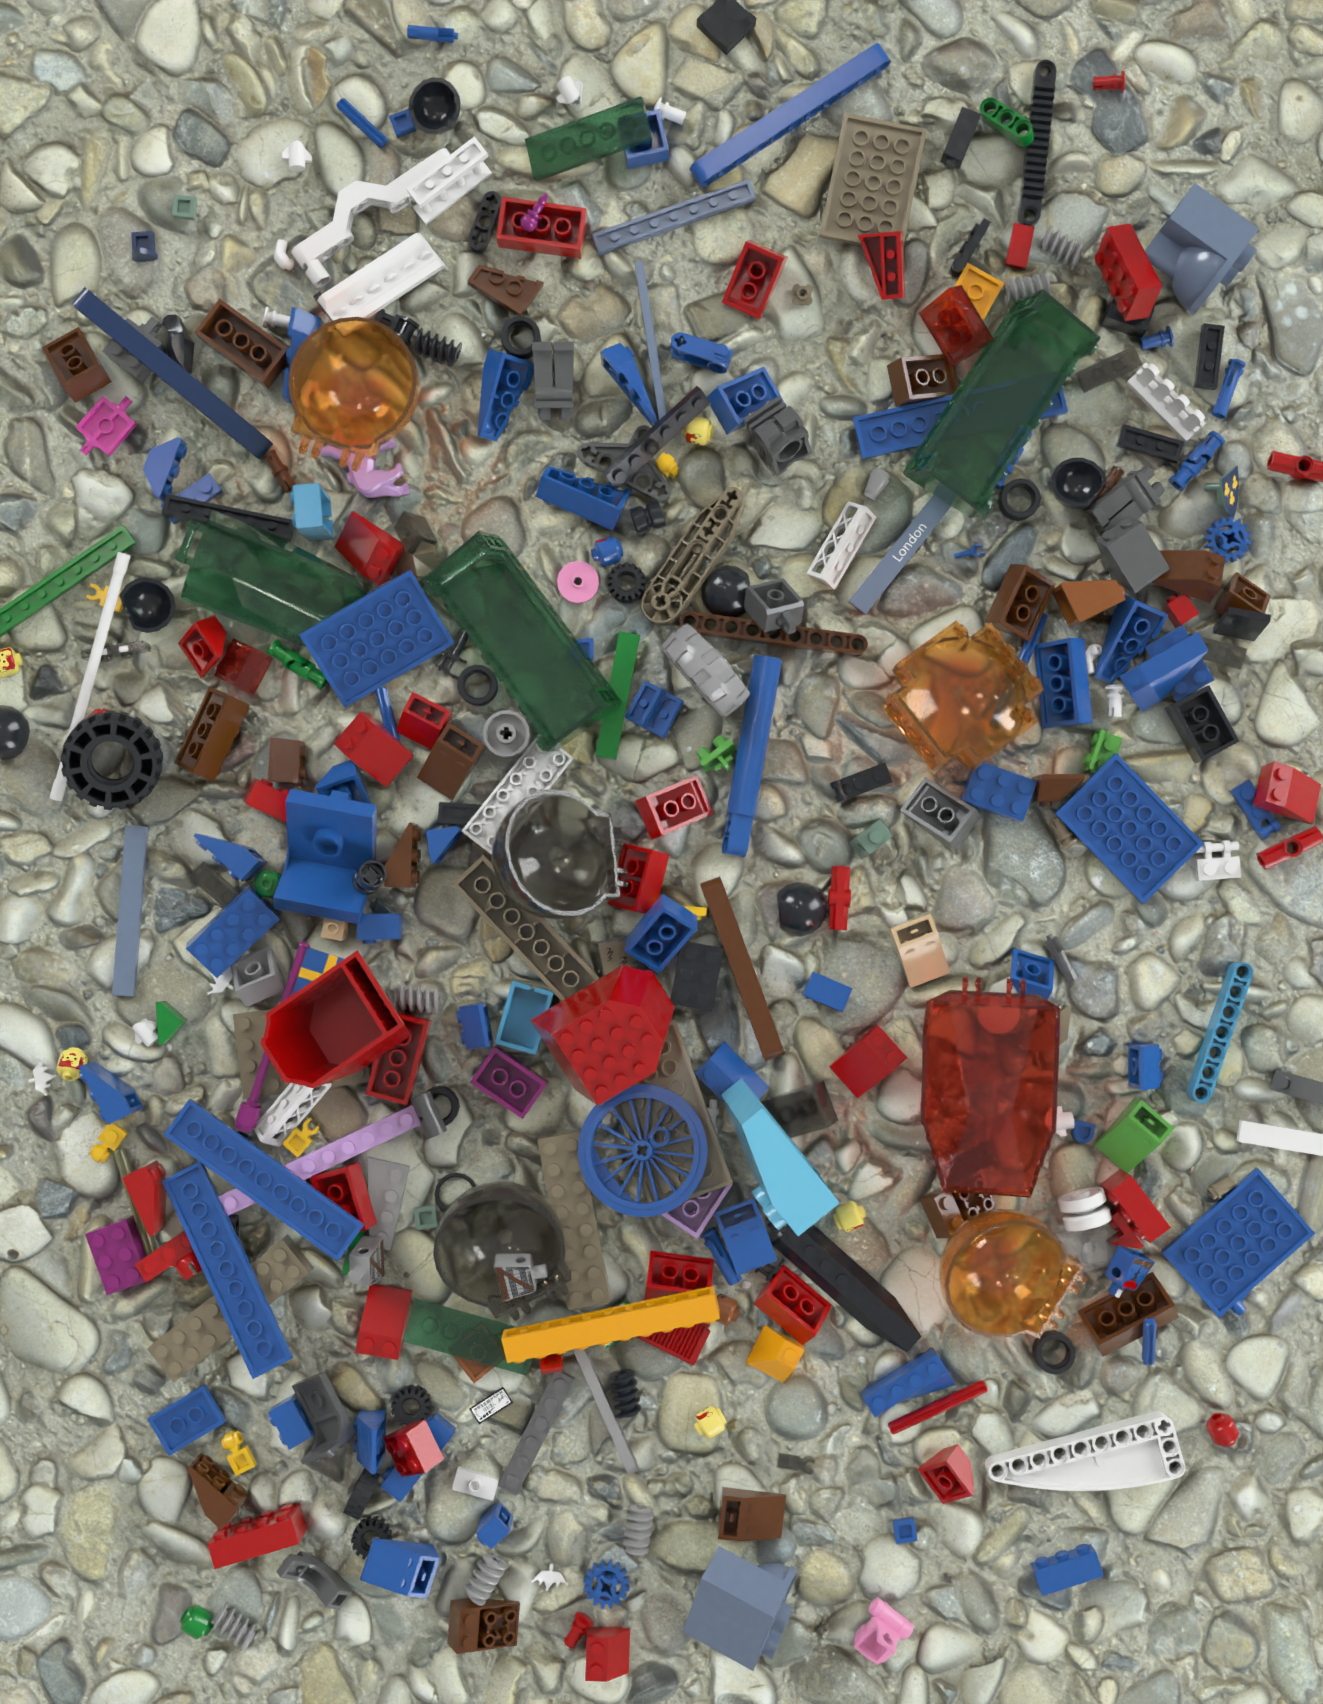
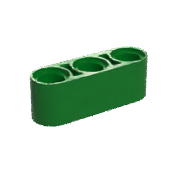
[980,97,1034,147]

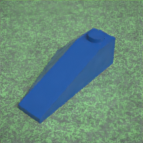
[282,307,327,404]
[600,343,658,426]
[477,349,534,442]
[1094,594,1168,684]
[1119,632,1208,711]

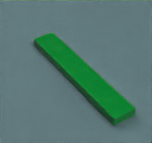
[595,631,640,760]

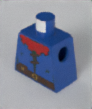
[1105,1245,1155,1298]

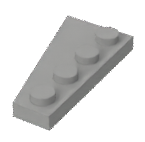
[367,1157,410,1251]

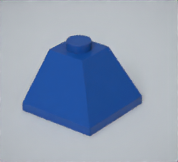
[315,760,371,804]
[1010,948,1054,1007]

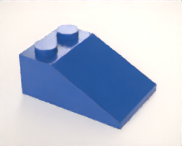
[707,366,784,435]
[353,1410,386,1474]

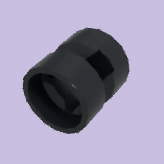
[629,500,666,536]
[352,860,387,895]

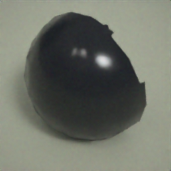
[408,77,461,135]
[1051,458,1106,509]
[701,565,750,618]
[119,577,176,633]
[0,705,30,760]
[777,882,827,937]

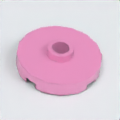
[557,561,599,604]

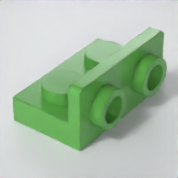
[1083,729,1123,774]

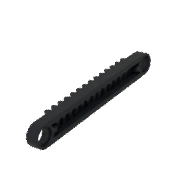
[1018,60,1057,227]

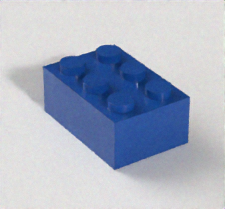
[960,760,1037,822]
[624,894,698,973]

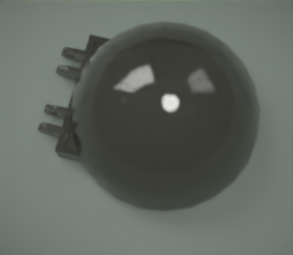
[492,789,628,920]
[433,1181,571,1321]

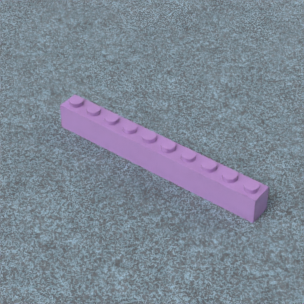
[219,1104,421,1216]

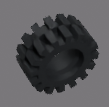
[608,562,646,603]
[391,1384,432,1426]
[351,1516,392,1560]

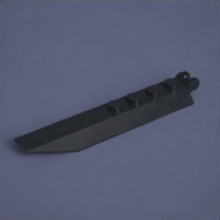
[767,1222,922,1353]

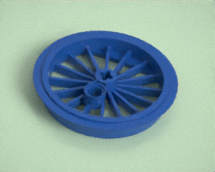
[578,1084,708,1217]

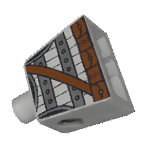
[348,1236,385,1286]
[494,1253,548,1301]

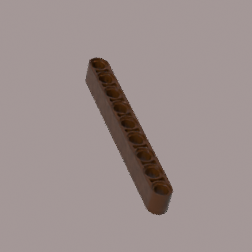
[680,612,868,656]
[700,876,785,1061]

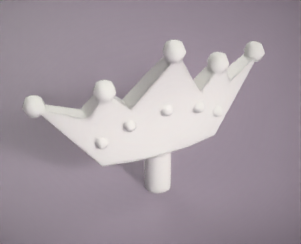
[207,967,234,995]
[28,1058,57,1096]
[531,1563,569,1591]

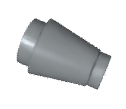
[863,467,891,501]

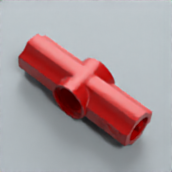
[1267,451,1323,482]
[1256,826,1323,870]
[828,866,851,930]

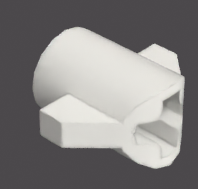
[556,76,583,106]
[281,140,312,172]
[132,1019,158,1047]
[1045,1106,1074,1137]

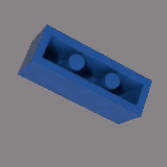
[1030,1544,1104,1596]

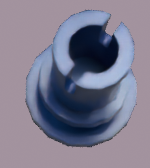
[1140,326,1174,351]

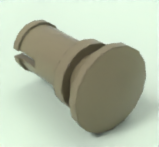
[1049,818,1079,850]

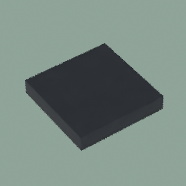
[1213,607,1271,641]

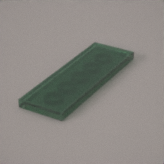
[525,96,653,182]
[402,1298,532,1376]

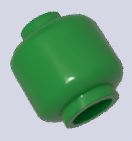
[254,870,281,898]
[179,1605,214,1640]

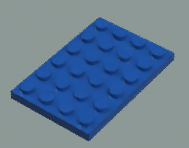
[299,569,455,707]
[1054,753,1204,904]
[1160,1168,1315,1318]

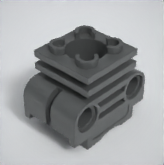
[744,396,812,476]

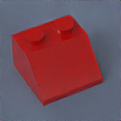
[585,1627,630,1682]

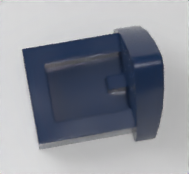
[131,231,158,262]

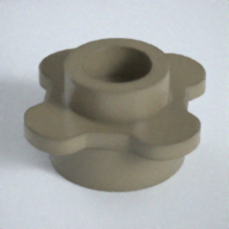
[792,284,813,306]

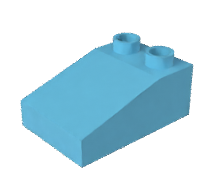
[721,1078,839,1236]

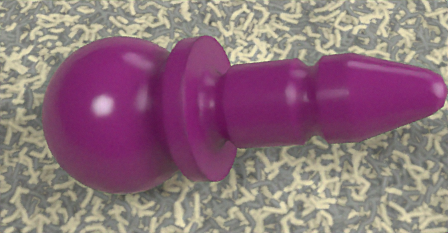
[521,193,548,231]

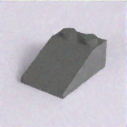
[900,777,980,851]

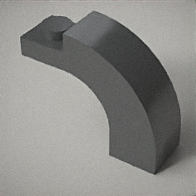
[1270,1069,1323,1105]
[276,1551,353,1610]

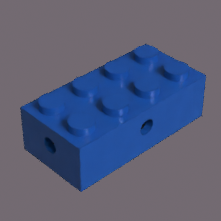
[186,884,280,978]

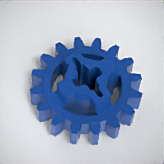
[1203,516,1252,563]
[583,1559,630,1609]

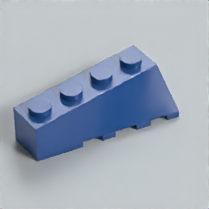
[535,466,632,530]
[861,1347,956,1417]

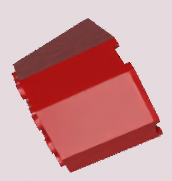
[260,950,410,1088]
[530,965,675,1106]

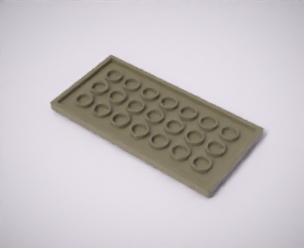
[616,1020,733,1202]

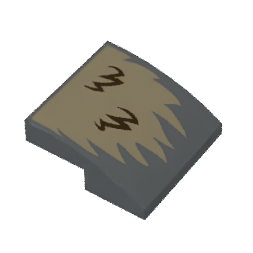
[597,935,647,976]

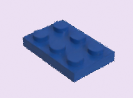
[1145,625,1214,701]
[147,1383,226,1456]

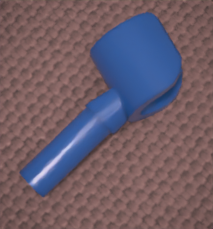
[954,543,985,559]
[1231,1293,1248,1315]

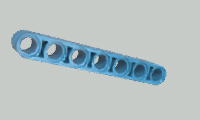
[1186,962,1253,1103]

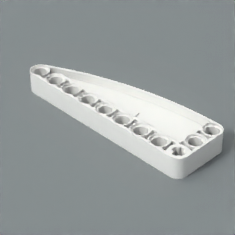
[984,1411,1185,1491]

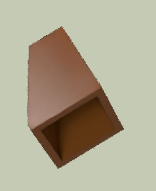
[1052,580,1126,628]

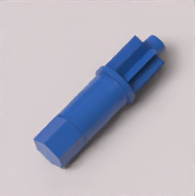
[407,25,458,43]

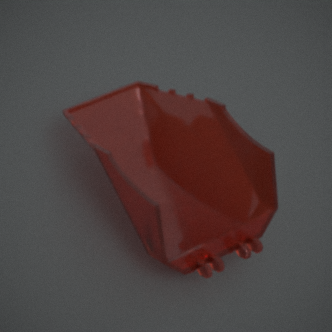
[921,976,1060,1198]

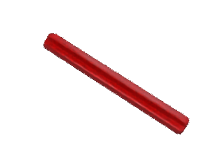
[888,1380,988,1435]

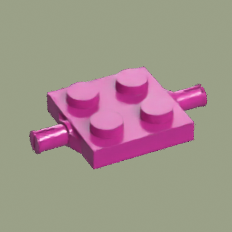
[75,396,137,456]

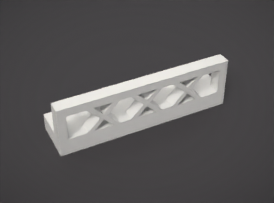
[806,501,877,590]
[253,1082,332,1147]

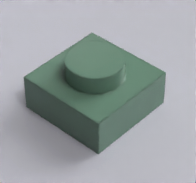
[172,195,197,221]
[414,1204,439,1230]

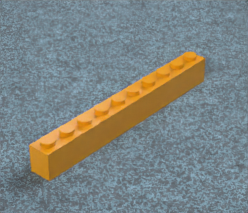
[501,1286,720,1363]

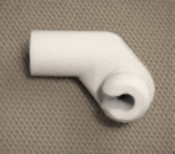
[274,239,294,270]
[1085,644,1102,675]

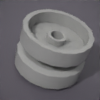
[483,710,532,759]

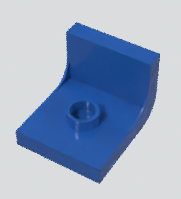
[273,789,377,924]

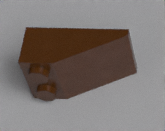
[42,327,112,403]
[887,353,960,407]
[1151,550,1226,603]

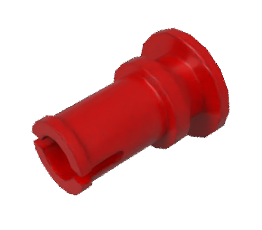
[1093,71,1126,93]
[564,1611,594,1649]

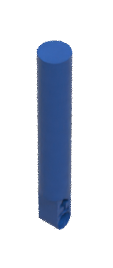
[722,655,782,858]

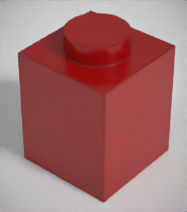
[1162,593,1199,629]

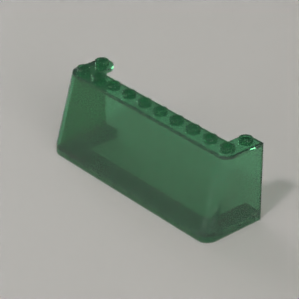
[903,289,1101,518]
[421,531,622,752]

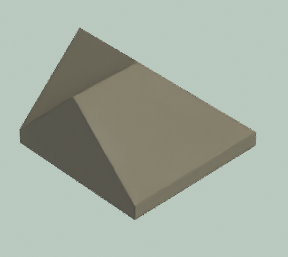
[396,535,441,581]

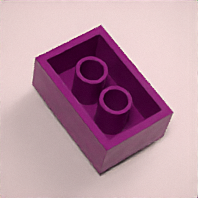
[470,1045,549,1119]
[85,1215,146,1295]

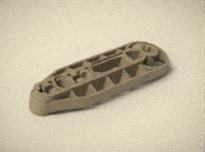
[641,487,745,626]

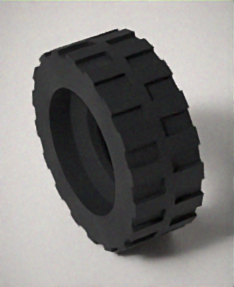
[343,1468,381,1520]

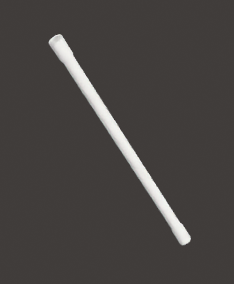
[49,552,130,801]

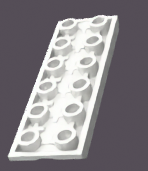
[317,233,446,335]
[461,732,574,857]

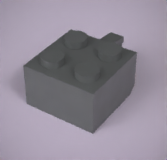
[102,317,167,384]
[744,578,804,634]

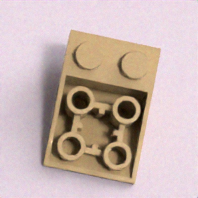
[887,913,950,988]

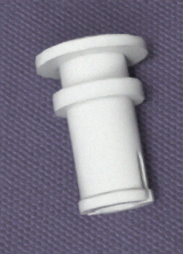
[654,97,686,126]
[262,307,290,329]
[1105,685,1126,717]

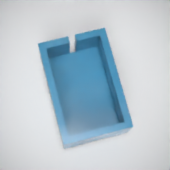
[290,483,334,542]
[495,980,554,1055]

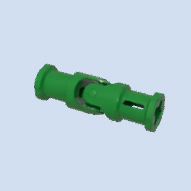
[267,639,328,691]

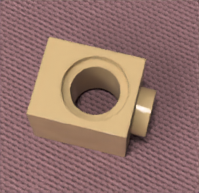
[321,918,349,941]

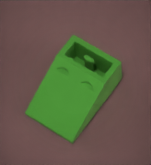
[1094,1097,1174,1173]

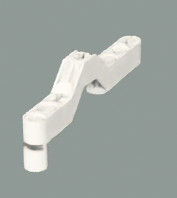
[291,148,450,289]

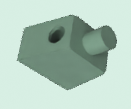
[848,818,893,859]

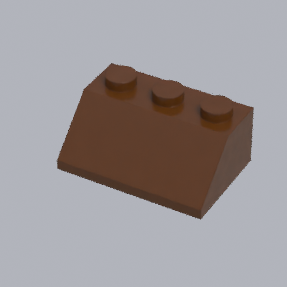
[984,564,1056,641]

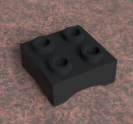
[696,0,756,55]

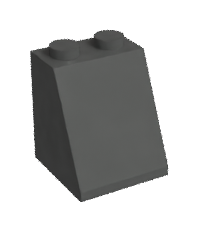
[1095,516,1170,593]

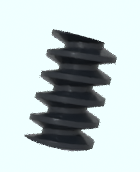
[415,328,462,367]
[610,1369,642,1418]

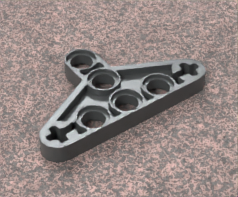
[577,425,671,503]

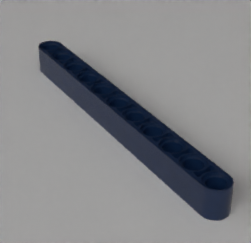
[71,287,273,460]

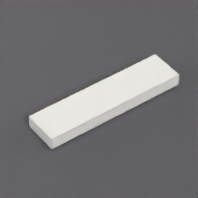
[1236,1120,1323,1156]

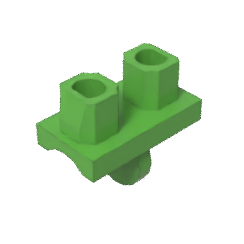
[696,735,737,774]

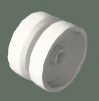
[1057,1187,1112,1231]

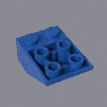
[194,833,267,881]
[79,1062,144,1125]
[714,1198,777,1276]
[360,1538,441,1598]

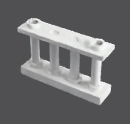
[406,137,492,225]

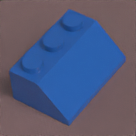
[694,1041,769,1104]

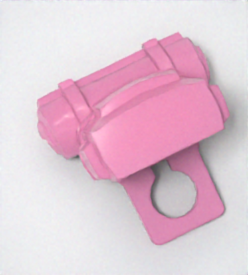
[853,1597,914,1665]

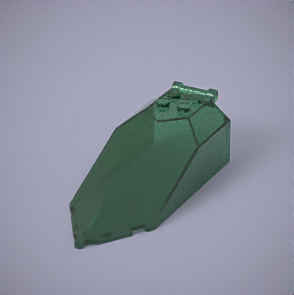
[174,510,367,647]

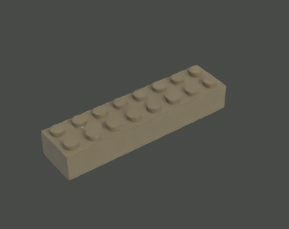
[452,855,601,1001]
[538,1129,611,1310]
[147,1234,314,1382]

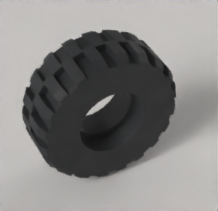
[60,711,163,810]

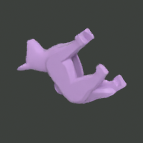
[317,429,411,498]

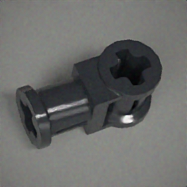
[374,309,420,345]

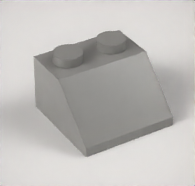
[231,946,285,1007]

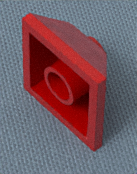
[178,615,226,678]
[917,1444,974,1504]

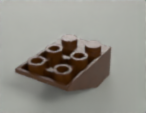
[417,722,487,801]
[384,822,422,888]
[920,1170,998,1239]
[188,1453,248,1529]
[717,1487,786,1541]
[447,1598,520,1654]

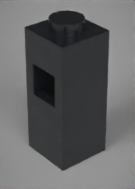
[940,107,982,169]

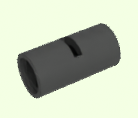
[410,1091,447,1139]

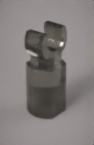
[776,1452,815,1475]

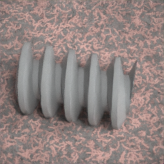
[1037,225,1085,270]
[1003,273,1050,306]
[394,983,440,1014]
[623,1504,654,1555]
[464,1554,508,1606]
[212,1602,260,1651]

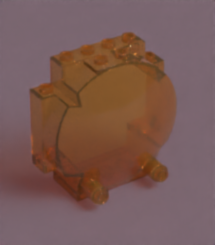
[882,620,1044,775]

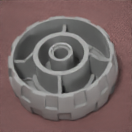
[661,623,750,717]

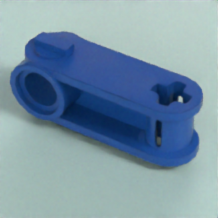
[670,332,733,374]

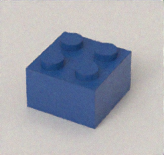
[618,109,669,169]

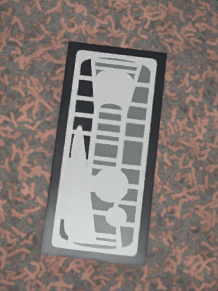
[469,1387,513,1424]

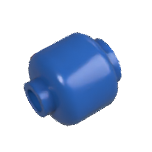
[591,536,623,567]

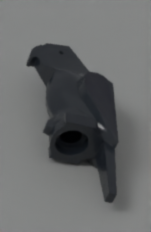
[162,314,195,374]

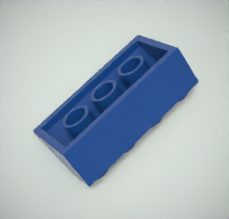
[1034,638,1093,729]

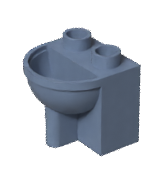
[1145,183,1259,316]
[683,1546,798,1671]

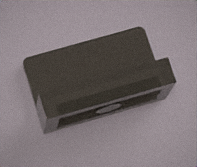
[394,511,437,555]

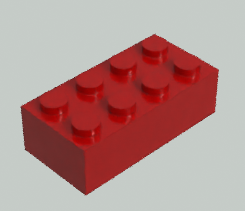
[496,196,587,259]
[1095,223,1162,321]
[365,1011,432,1105]
[207,1504,307,1569]

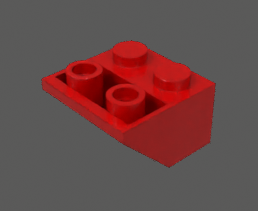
[396,692,453,750]
[383,1420,444,1477]

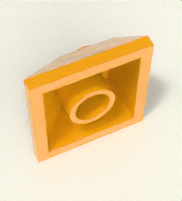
[745,1324,804,1383]

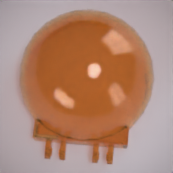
[289,317,420,472]
[939,1209,1087,1339]

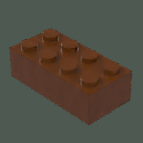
[194,298,288,389]

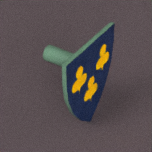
[1204,465,1239,520]

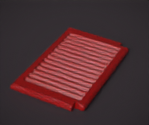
[636,1322,711,1366]

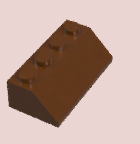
[174,686,250,782]
[1078,1272,1179,1357]

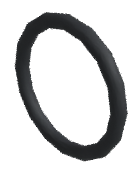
[434,1173,479,1217]

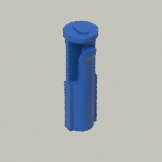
[1212,358,1246,419]
[700,1227,742,1286]

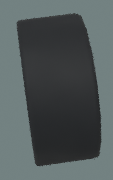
[500,316,541,359]
[998,478,1041,521]
[457,665,499,706]
[424,1086,460,1126]
[1032,1330,1076,1375]

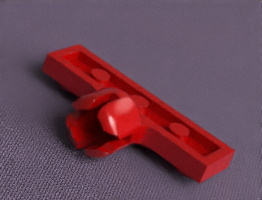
[134,1231,202,1283]

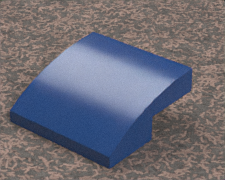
[625,680,684,739]

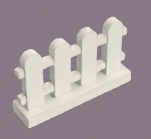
[1125,363,1206,443]

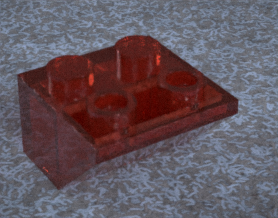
[214,638,273,696]

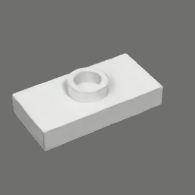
[452,1466,499,1501]

